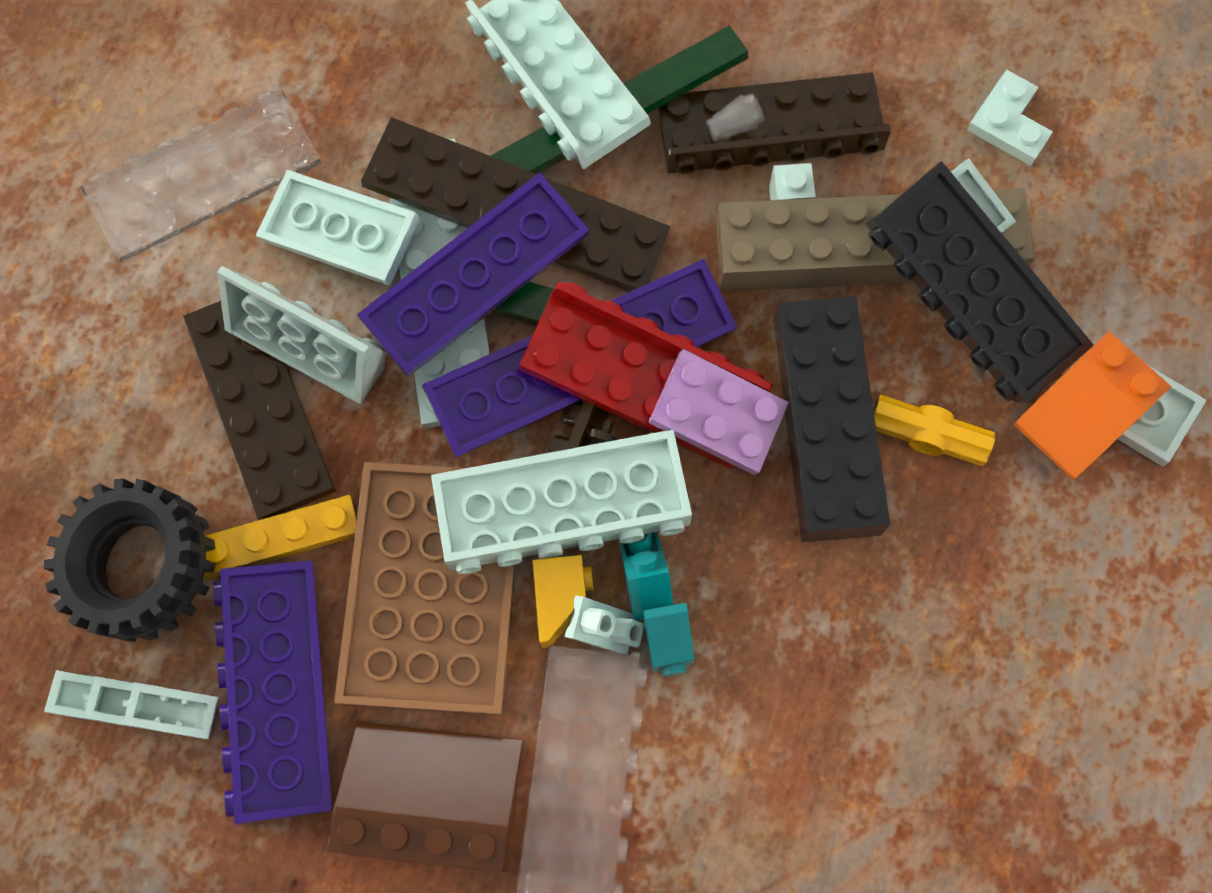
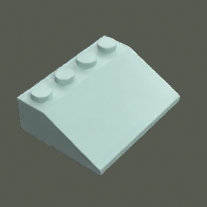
[217,266,386,404]

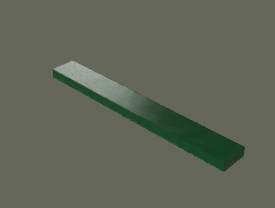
[491,25,749,174]

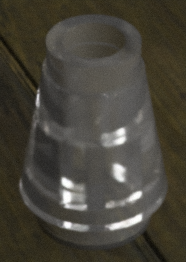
[706,93,764,141]

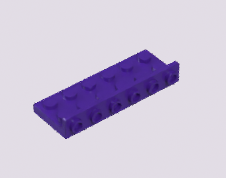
[213,560,332,826]

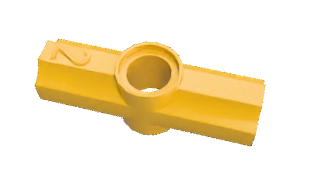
[873,394,995,467]

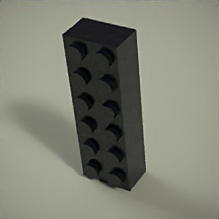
[773,296,890,542]

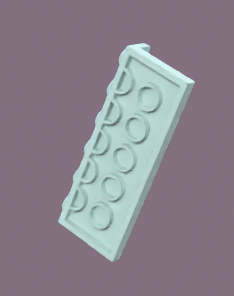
[465,0,651,170]
[431,430,692,574]

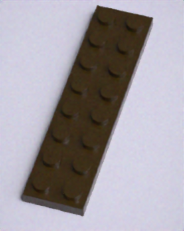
[361,117,670,292]

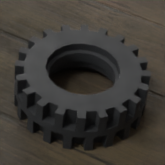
[44,478,215,642]

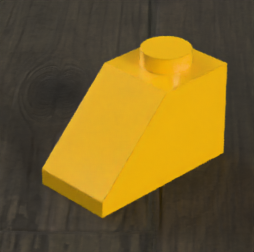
[533,555,594,648]

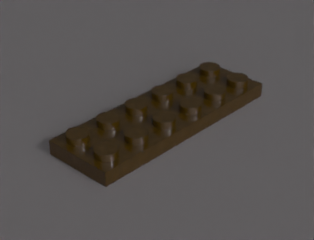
[183,301,336,520]

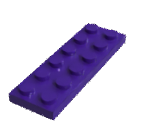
[357,173,589,377]

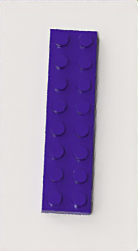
[422,259,738,458]

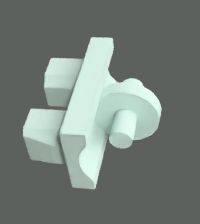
[565,596,644,655]

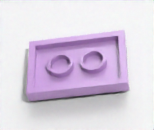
[648,349,789,475]

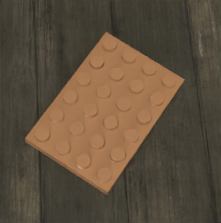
[334,462,516,716]

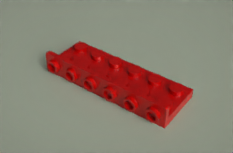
[517,282,773,469]

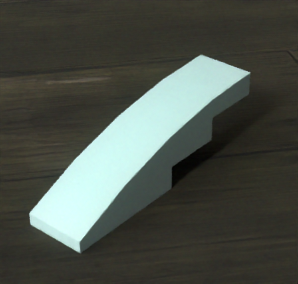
[44,670,219,740]

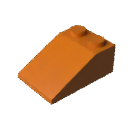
[1013,331,1172,480]

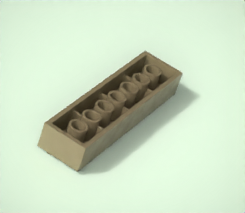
[716,188,1035,292]

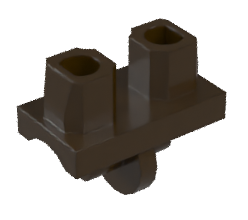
[548,401,618,453]

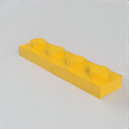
[203,495,357,580]

